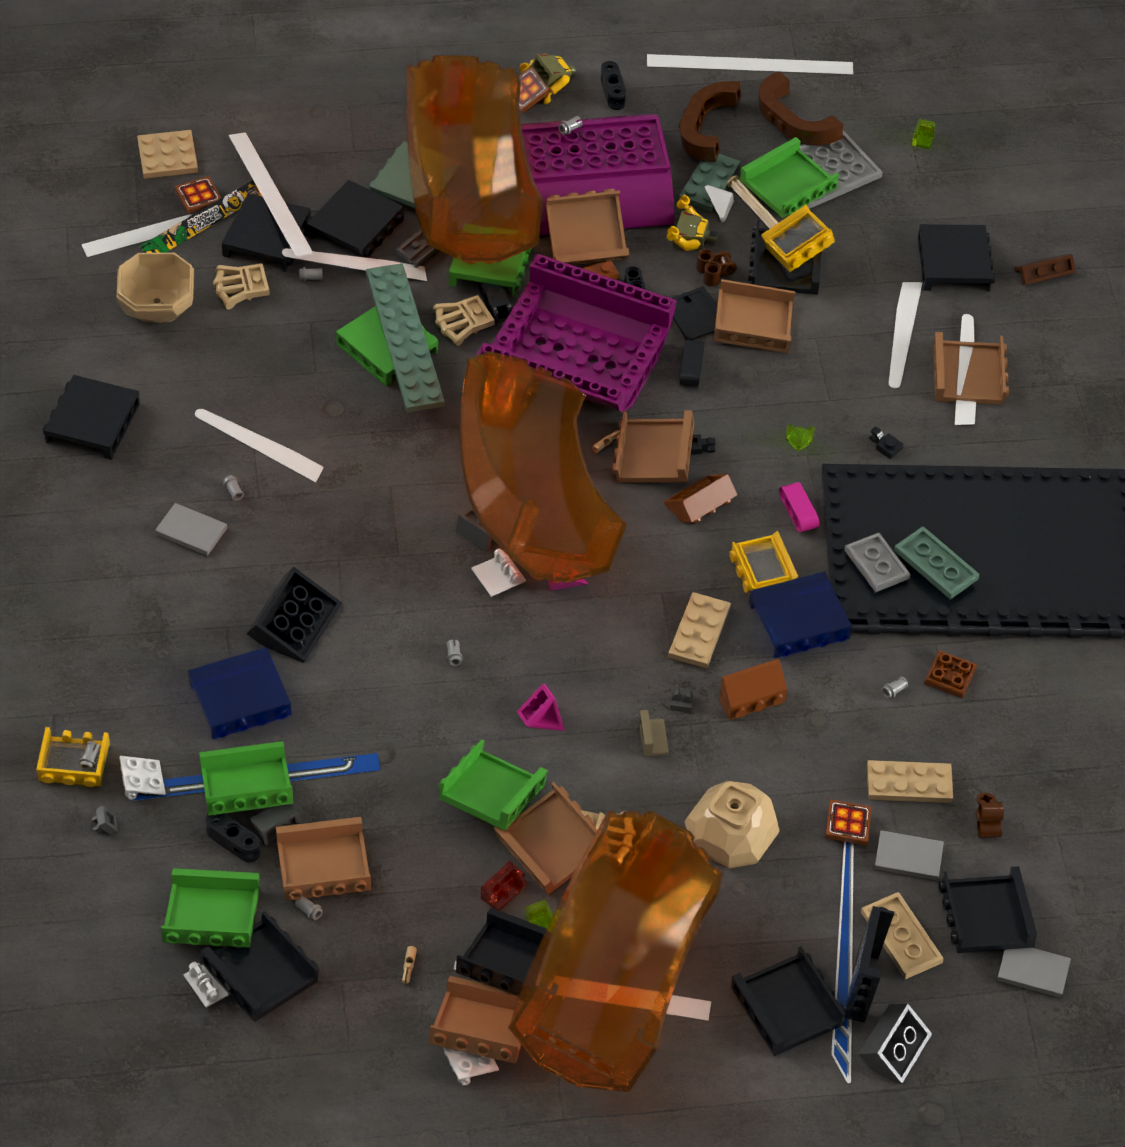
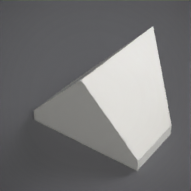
[705,185,734,222]

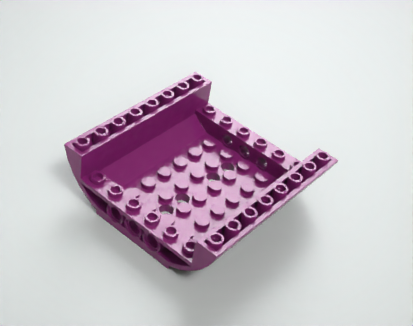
[509,113,674,236]
[476,254,677,412]

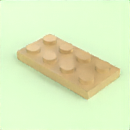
[668,592,731,669]
[867,760,953,803]
[861,892,944,979]

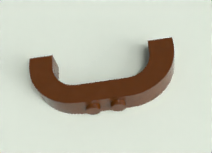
[759,71,843,145]
[679,81,741,162]

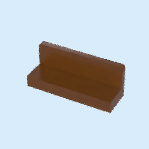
[1014,254,1076,285]

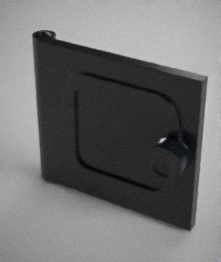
[672,286,717,340]

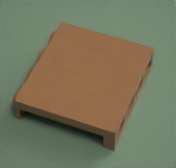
[545,189,629,266]
[713,279,795,354]
[933,332,1009,405]
[612,410,694,483]
[493,782,609,895]
[276,817,371,901]
[428,976,535,1064]

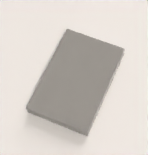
[155,503,227,556]
[844,533,910,592]
[874,830,944,881]
[997,948,1071,998]

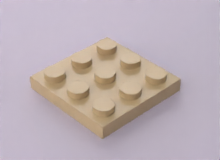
[137,130,198,179]

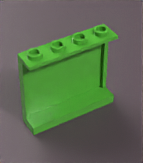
[740,137,839,218]
[449,224,532,297]
[336,306,438,387]
[438,740,548,831]
[199,741,294,815]
[161,868,260,947]

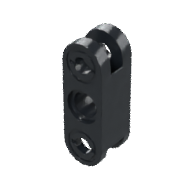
[600,61,626,110]
[478,282,512,323]
[205,813,261,862]

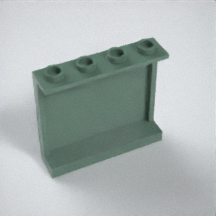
[369,141,462,221]

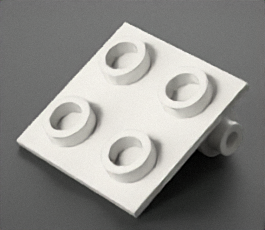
[471,549,526,597]
[119,756,166,800]
[183,962,229,1008]
[443,1047,499,1085]

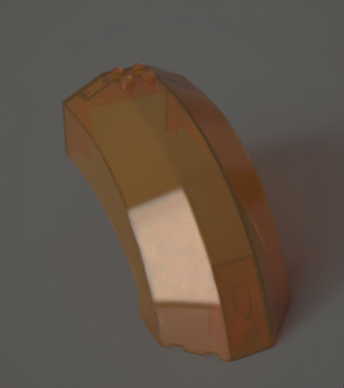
[406,55,543,264]
[460,351,627,583]
[508,811,723,1092]

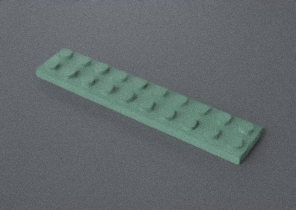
[366,263,445,413]

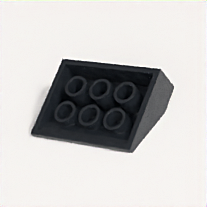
[246,567,342,663]

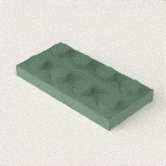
[679,154,741,212]
[894,526,980,599]

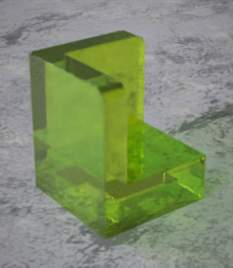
[912,118,936,149]
[786,423,815,451]
[525,899,556,931]

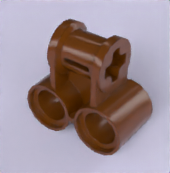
[696,249,737,287]
[976,793,1004,838]

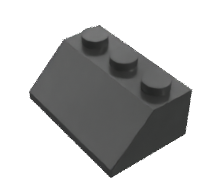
[859,1003,932,1084]

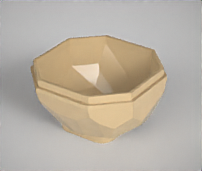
[117,253,194,323]
[685,781,779,869]

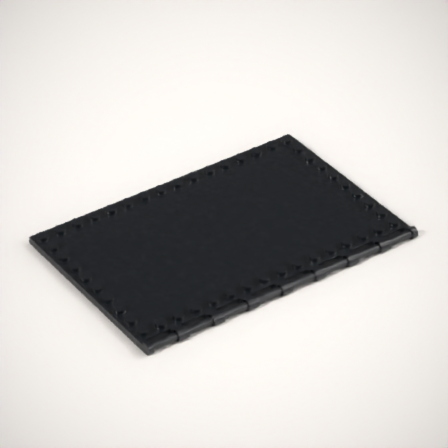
[822,464,1125,639]

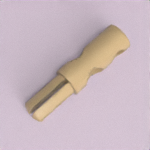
[592,430,620,453]
[402,946,417,984]

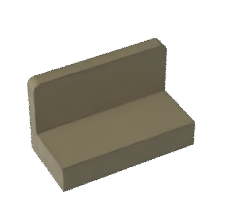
[639,710,669,757]

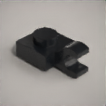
[869,426,904,459]
[691,434,715,455]

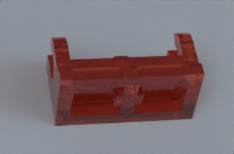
[481,860,527,911]

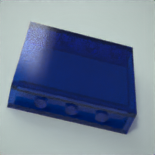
[748,571,852,658]
[188,647,292,739]

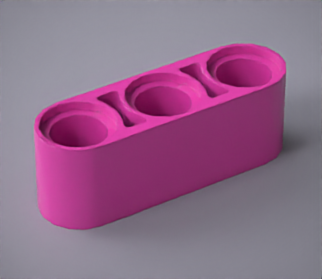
[779,482,819,533]

